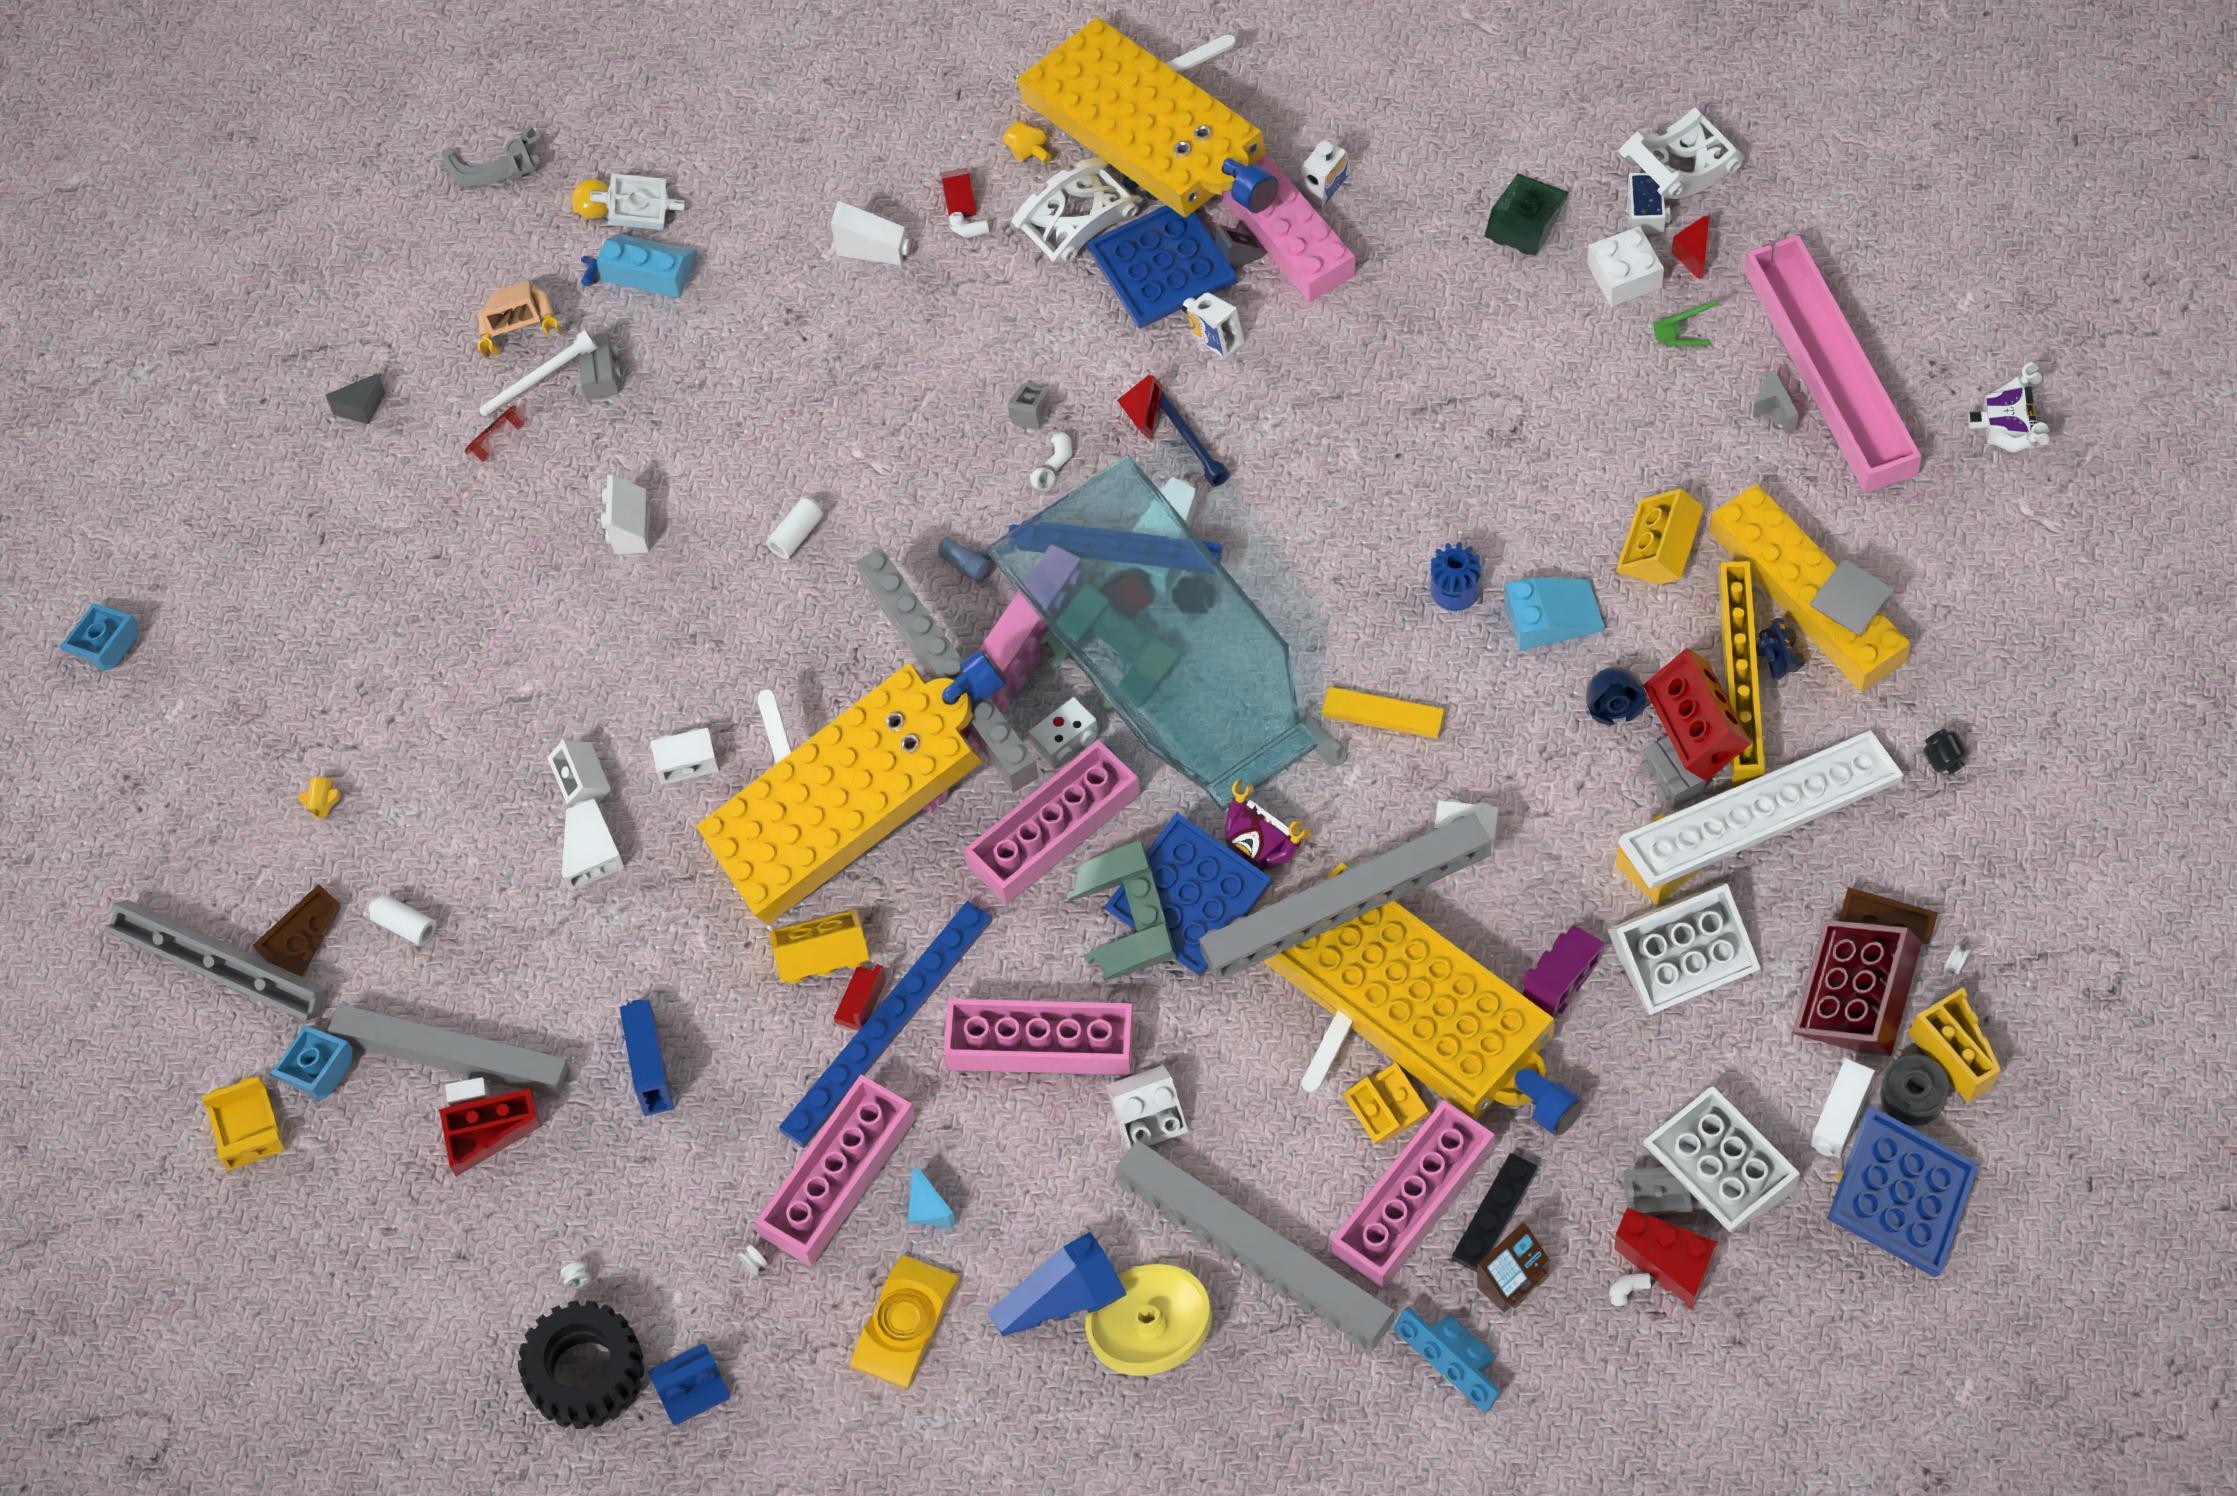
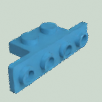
[1393,1307,1501,1413]

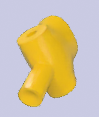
[1003,121,1052,163]

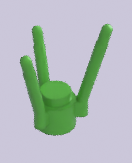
[1653,300,1718,348]

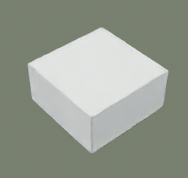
[445,1077,491,1107]

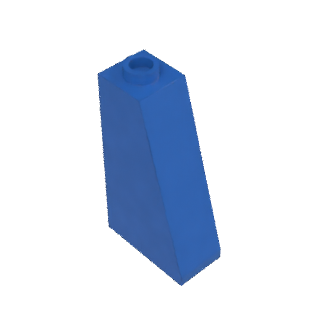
[619,999,674,1116]

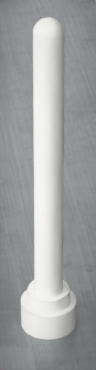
[480,329,598,416]

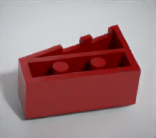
[439,1088,541,1177]
[1614,1207,1717,1310]

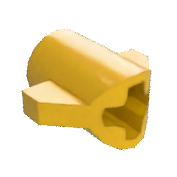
[298,777,340,819]

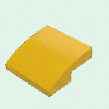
[1342,1062,1431,1145]

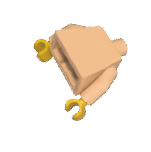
[477,281,562,358]

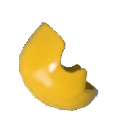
[571,179,609,220]

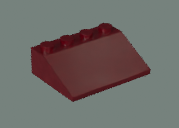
[1793,920,1922,1056]

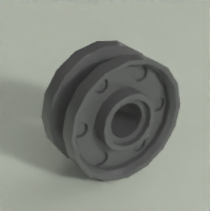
[1880,1054,1950,1126]

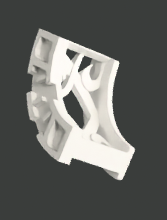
[1618,107,1745,199]
[1011,157,1143,263]

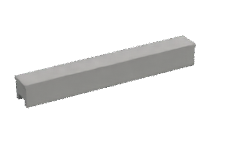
[104,900,330,1021]
[328,1003,570,1098]

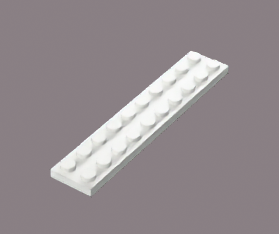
[1618,730,1904,890]

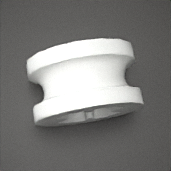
[1945,944,1972,975]
[737,1244,768,1276]
[560,1261,592,1289]

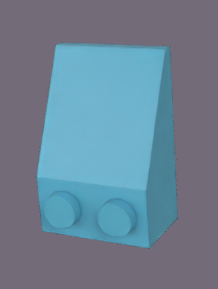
[1504,577,1605,651]

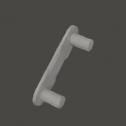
[1290,708,1347,766]

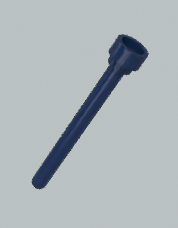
[1159,390,1230,487]

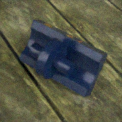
[1756,618,1805,679]

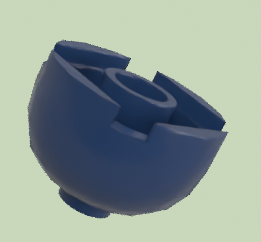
[1586,666,1647,725]

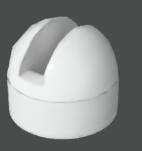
[1030,467,1055,492]

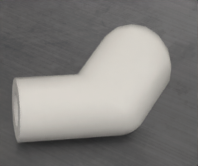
[949,212,989,238]
[1045,432,1072,473]
[1609,1273,1651,1306]

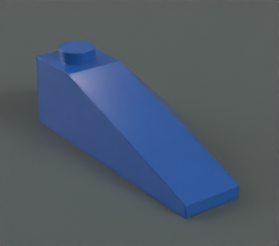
[988,1232,1127,1336]

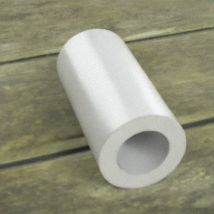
[766,498,823,559]
[368,894,437,947]

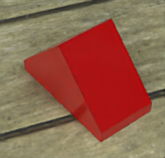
[940,168,977,217]
[1672,216,1709,279]
[1117,375,1163,439]

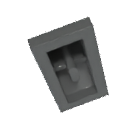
[1215,225,1266,270]
[325,373,385,424]

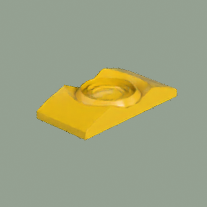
[850,1254,960,1390]

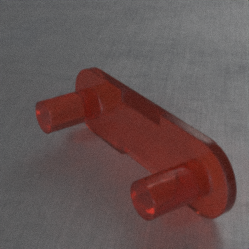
[464,405,525,462]

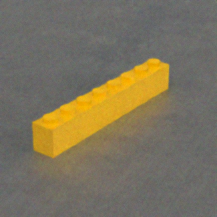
[1718,561,1765,787]

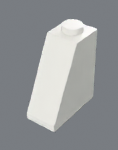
[831,201,911,265]
[562,798,624,892]
[1811,1058,1875,1158]

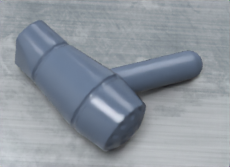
[939,537,1014,582]

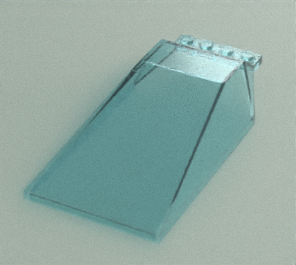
[986,454,1318,812]

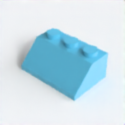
[596,234,697,298]

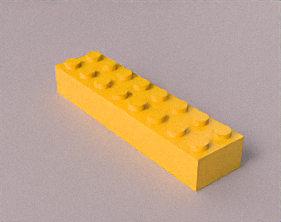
[1709,483,1911,692]

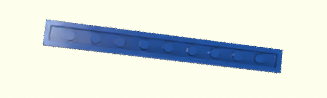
[779,900,992,1148]

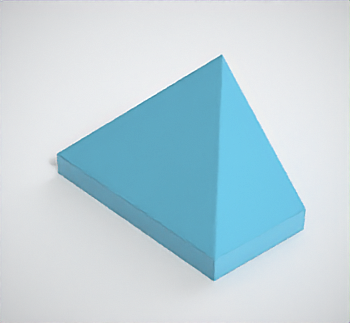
[908,1166,956,1228]

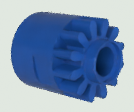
[1430,542,1481,611]

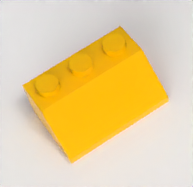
[1616,488,1704,584]
[769,908,870,984]

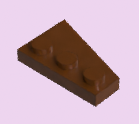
[253,884,341,977]
[1838,887,1938,944]

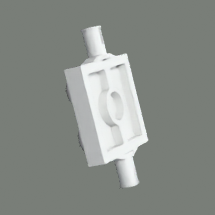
[590,173,685,230]

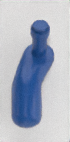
[581,256,598,287]

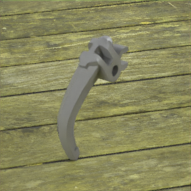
[443,126,545,186]

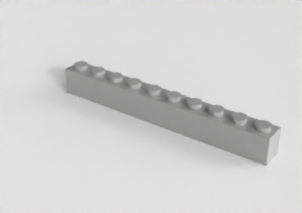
[856,547,1039,793]
[1199,813,1492,982]
[1115,1140,1394,1351]

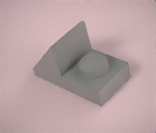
[1753,370,1799,433]
[1008,384,1050,429]

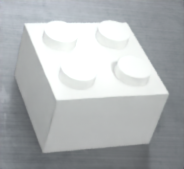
[1587,226,1664,307]

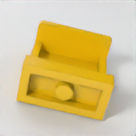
[202,1076,286,1172]

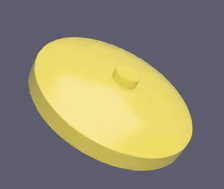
[1085,1264,1212,1376]

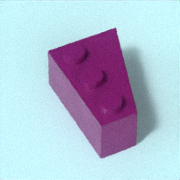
[1522,925,1605,1018]

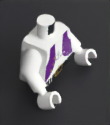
[1968,362,2050,453]

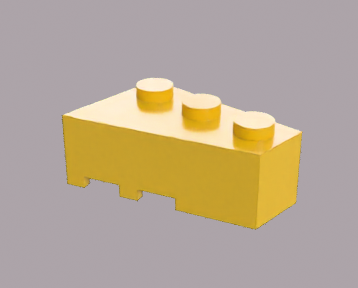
[1908,987,2001,1103]

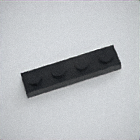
[1452,1152,1538,1272]

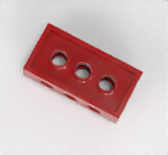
[1643,648,1751,781]

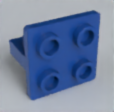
[648,1344,731,1426]

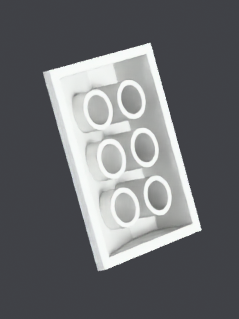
[1607,883,1761,1015]
[1643,1085,1800,1233]

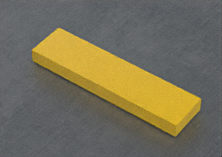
[1322,687,1444,739]

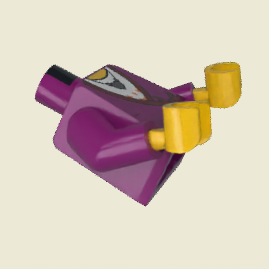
[1224,779,1312,871]

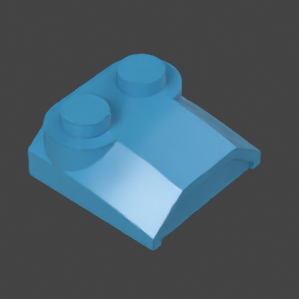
[59,603,138,671]
[269,1025,353,1100]

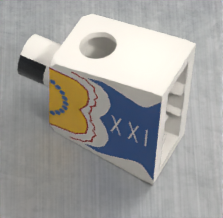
[1299,140,1351,208]
[1182,293,1244,360]

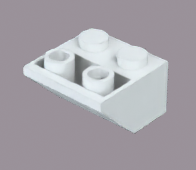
[601,475,650,554]
[1105,1065,1188,1150]

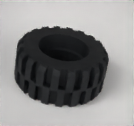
[518,1300,645,1429]

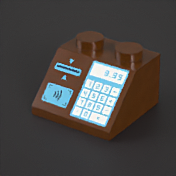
[1477,1222,1550,1313]

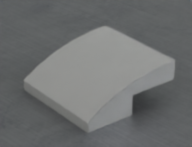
[1810,559,1895,637]

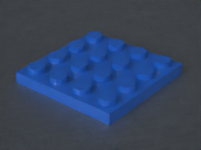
[1086,205,1238,329]
[1104,813,1274,978]
[1827,1106,1979,1277]

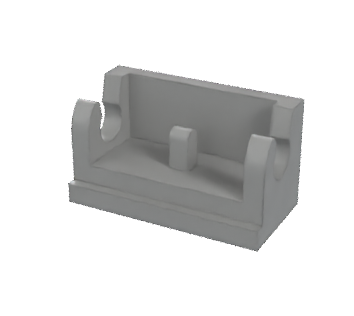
[1624,1167,1692,1216]

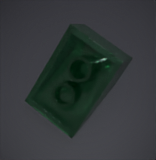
[1484,173,1569,256]

